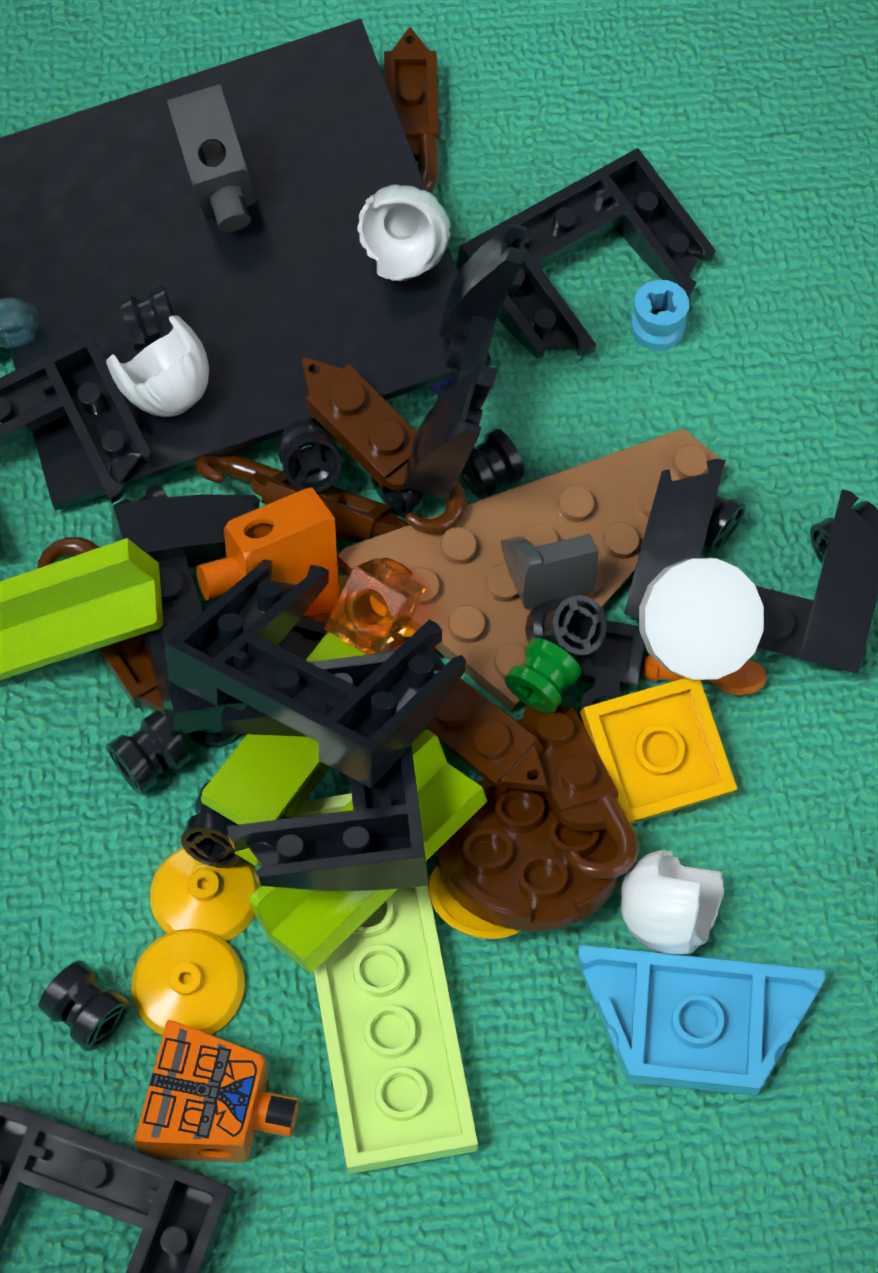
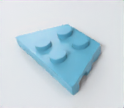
[577,945,825,1096]

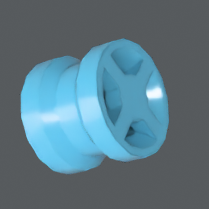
[631,280,689,350]

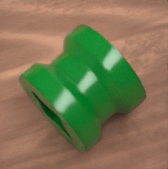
[504,638,582,714]

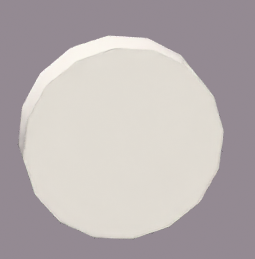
[639,558,764,680]

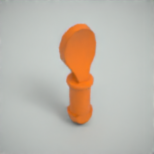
[640,655,767,696]

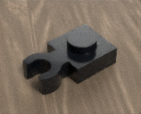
[577,620,645,722]

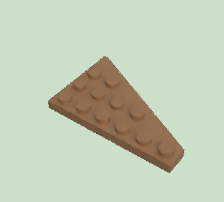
[337,429,727,712]

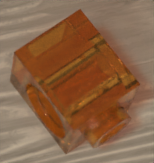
[324,557,426,655]

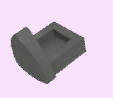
[501,534,599,610]

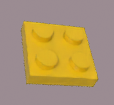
[580,678,738,824]

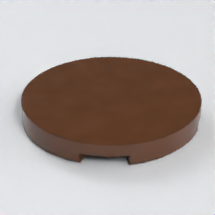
[437,776,622,931]

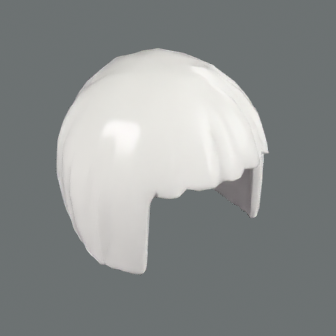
[357,184,451,281]
[106,315,209,417]
[621,850,724,955]

